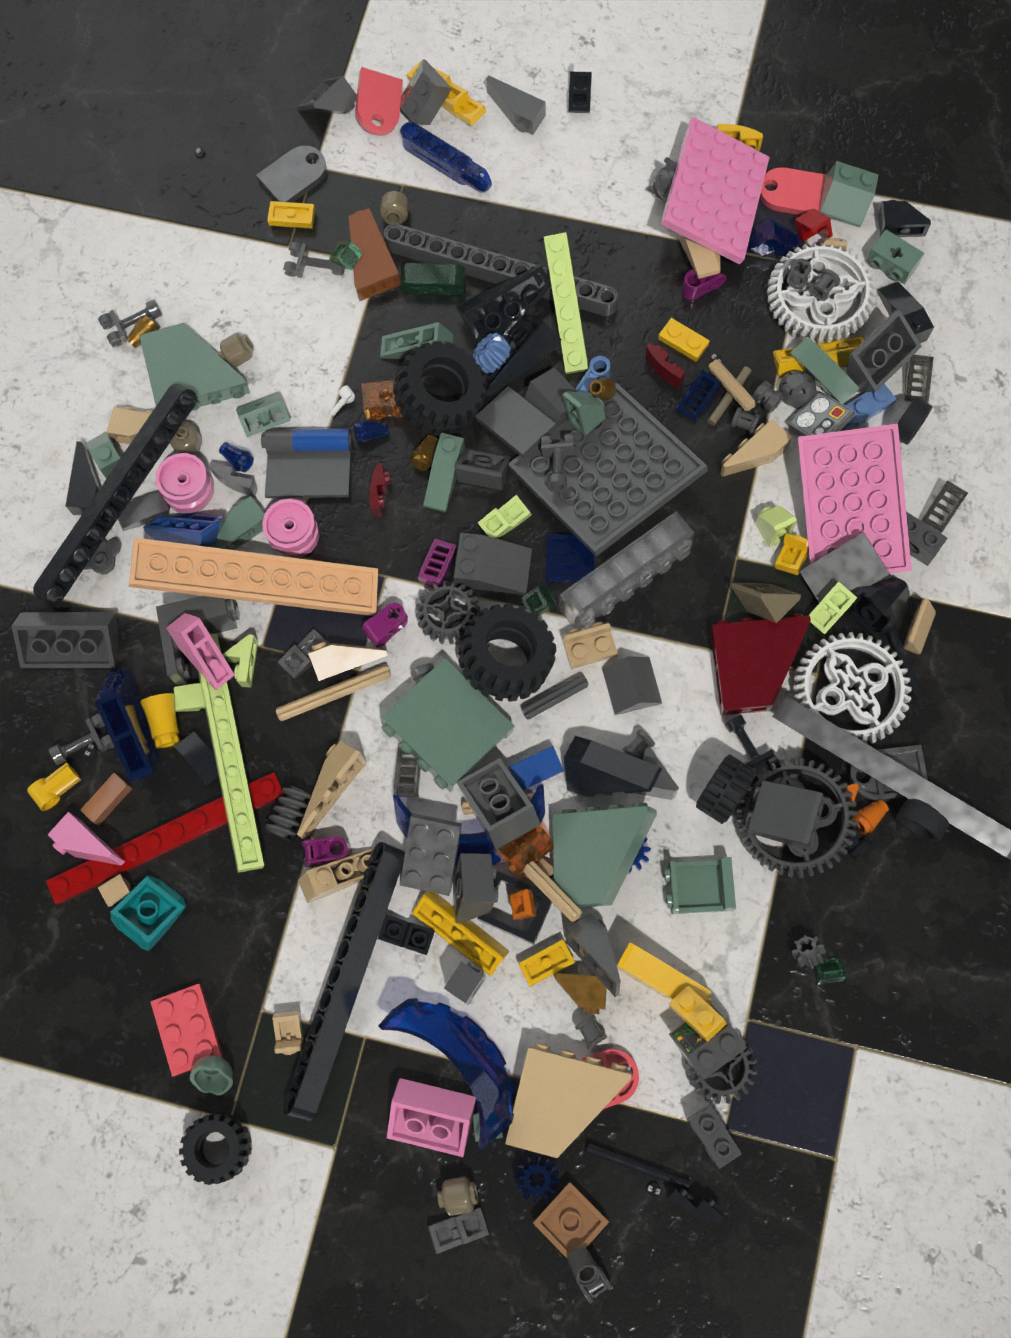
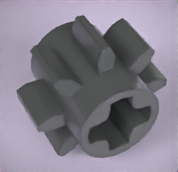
[792,935,826,969]

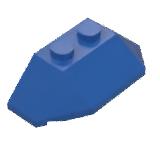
[143,513,225,547]

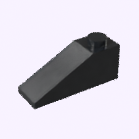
[877,282,934,343]
[65,441,101,515]

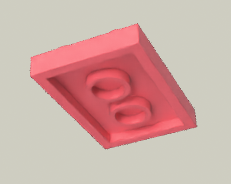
[151,984,224,1077]

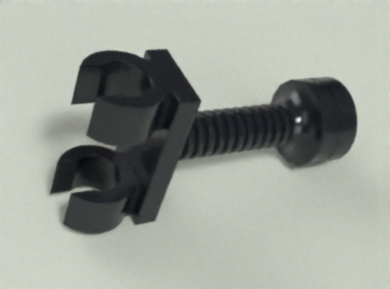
[724,715,781,783]

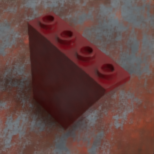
[710,613,811,716]

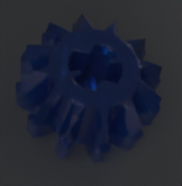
[514,1155,560,1203]

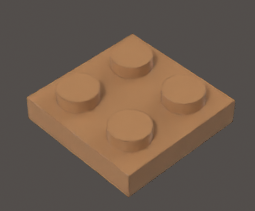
[533,1182,609,1259]

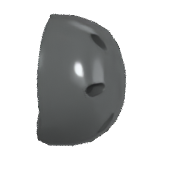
[778,370,817,409]

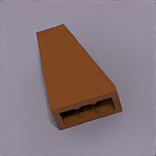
[349,208,401,301]

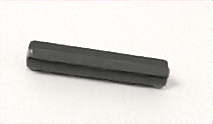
[522,675,588,720]

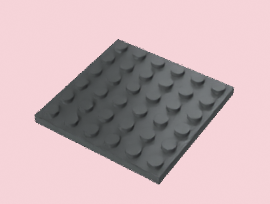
[508,383,708,556]

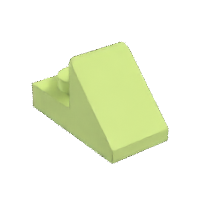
[223,635,258,688]

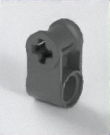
[567,1247,613,1304]

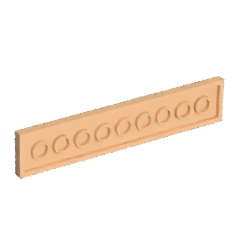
[129,537,378,616]

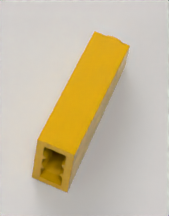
[617,942,713,1004]

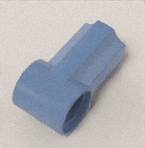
[576,356,611,397]

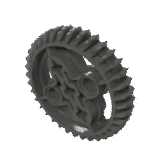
[736,758,858,878]

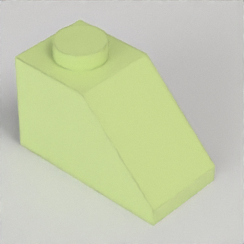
[755,505,797,547]

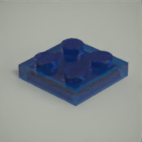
[546,534,594,584]

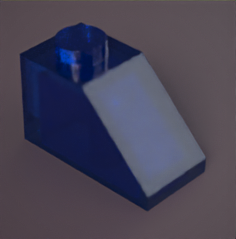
[749,218,799,257]

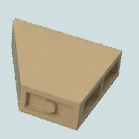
[505,1043,632,1158]

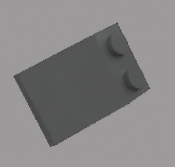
[454,533,532,595]
[456,758,541,850]

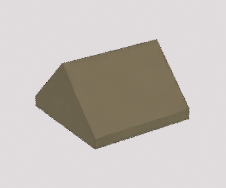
[731,583,801,623]

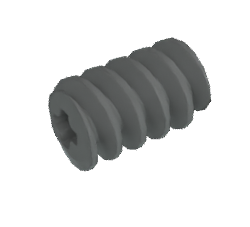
[265,785,312,841]

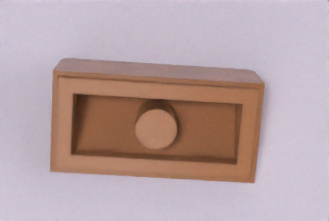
[81,773,132,826]

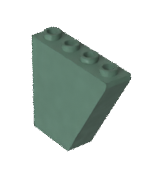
[139,323,250,411]
[553,802,657,907]

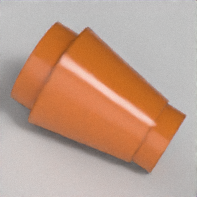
[851,799,889,834]

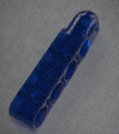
[400,122,492,193]

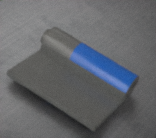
[261,428,351,498]

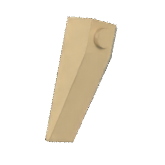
[676,233,720,279]
[297,741,367,840]

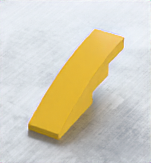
[406,61,486,126]

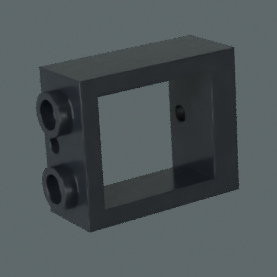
[477,871,553,945]

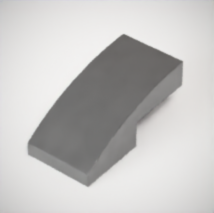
[209,463,258,497]
[118,491,169,531]
[278,629,330,679]
[427,1207,489,1254]

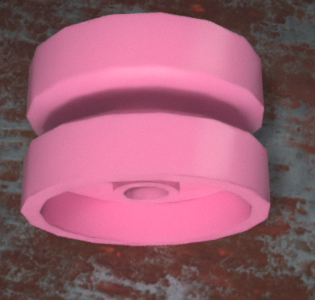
[156,453,214,514]
[262,499,320,558]

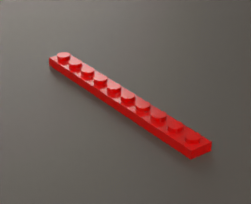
[46,772,286,905]

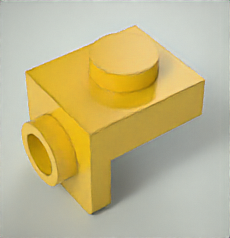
[775,533,809,575]

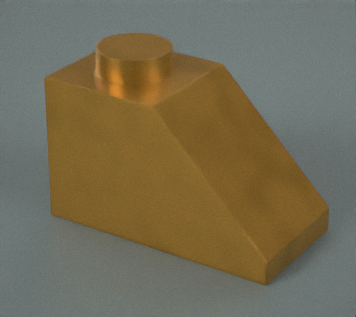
[555,973,607,1014]

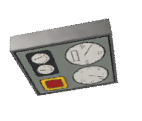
[787,391,855,436]

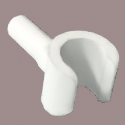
[330,385,355,417]

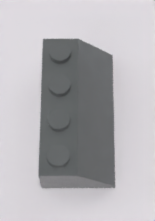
[11,612,119,668]

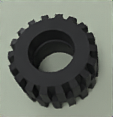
[696,754,756,824]
[179,1113,252,1185]

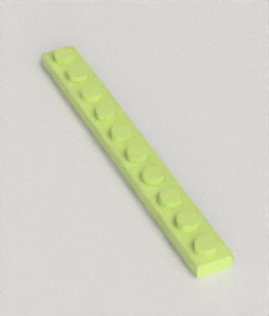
[198,633,264,873]

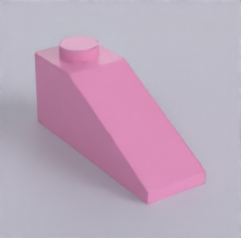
[166,613,235,690]
[48,812,125,866]

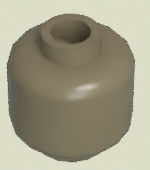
[379,191,409,225]
[219,333,254,367]
[170,422,202,455]
[437,1176,478,1216]

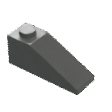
[486,75,546,135]
[566,913,621,997]

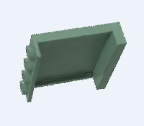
[381,658,515,792]

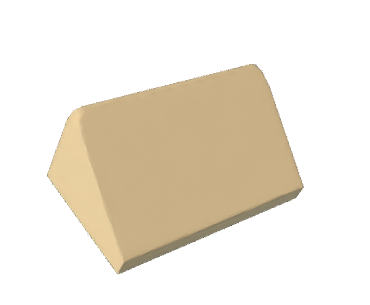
[903,598,936,654]

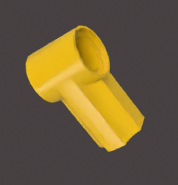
[27,762,81,811]

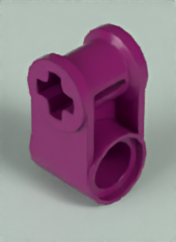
[682,269,727,300]
[361,603,408,648]
[301,837,352,868]

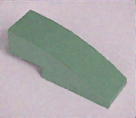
[790,337,860,404]

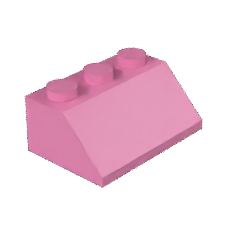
[387,1078,476,1157]

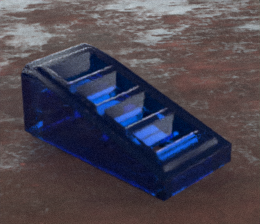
[676,370,722,422]

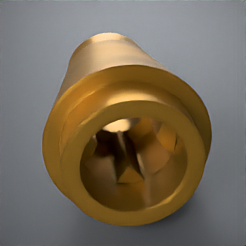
[126,315,159,349]
[589,377,616,401]
[411,435,439,471]

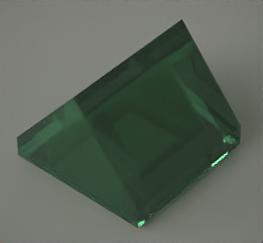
[814,958,846,985]

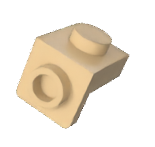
[272,1011,304,1055]

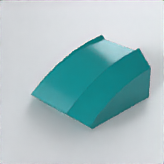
[110,876,186,951]

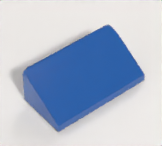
[508,746,564,790]

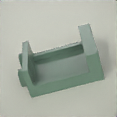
[664,857,736,914]

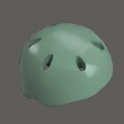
[190,1056,233,1095]

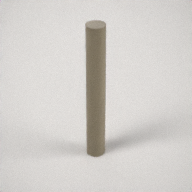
[707,366,752,426]

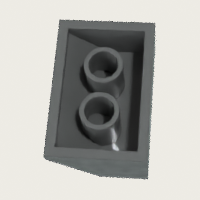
[847,309,922,392]

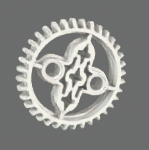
[767,241,876,343]
[793,632,911,744]

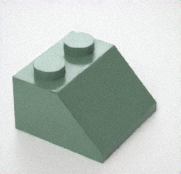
[819,161,878,227]

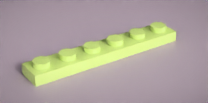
[544,232,589,374]

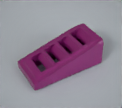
[418,539,457,587]

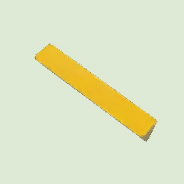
[773,336,865,377]
[412,892,509,976]

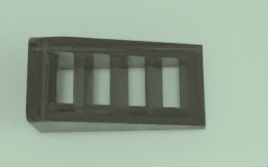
[904,355,934,403]
[921,480,968,533]
[394,745,421,798]

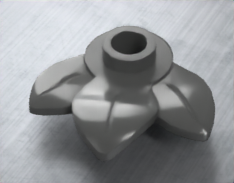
[84,538,120,575]

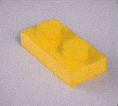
[267,201,315,229]
[658,318,710,362]
[518,940,575,987]
[669,986,726,1042]

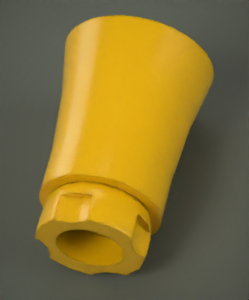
[140,693,180,749]

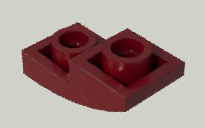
[645,343,685,389]
[370,463,391,518]

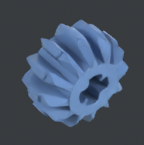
[472,333,511,373]

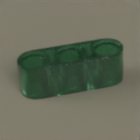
[400,263,466,295]

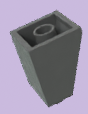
[746,781,824,851]

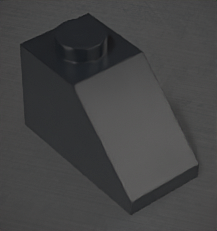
[878,200,931,237]

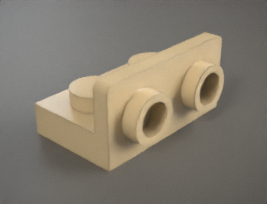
[563,622,618,670]

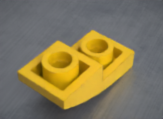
[716,124,763,151]

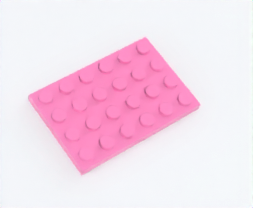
[660,117,770,264]
[798,424,912,573]

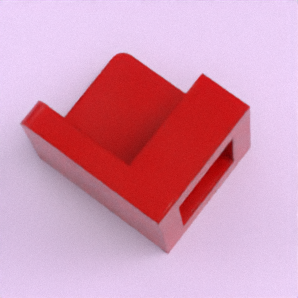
[795,208,833,241]

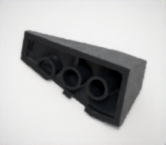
[564,736,662,798]

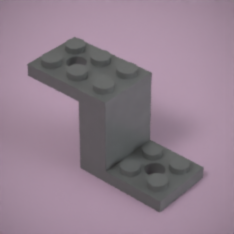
[156,547,240,686]

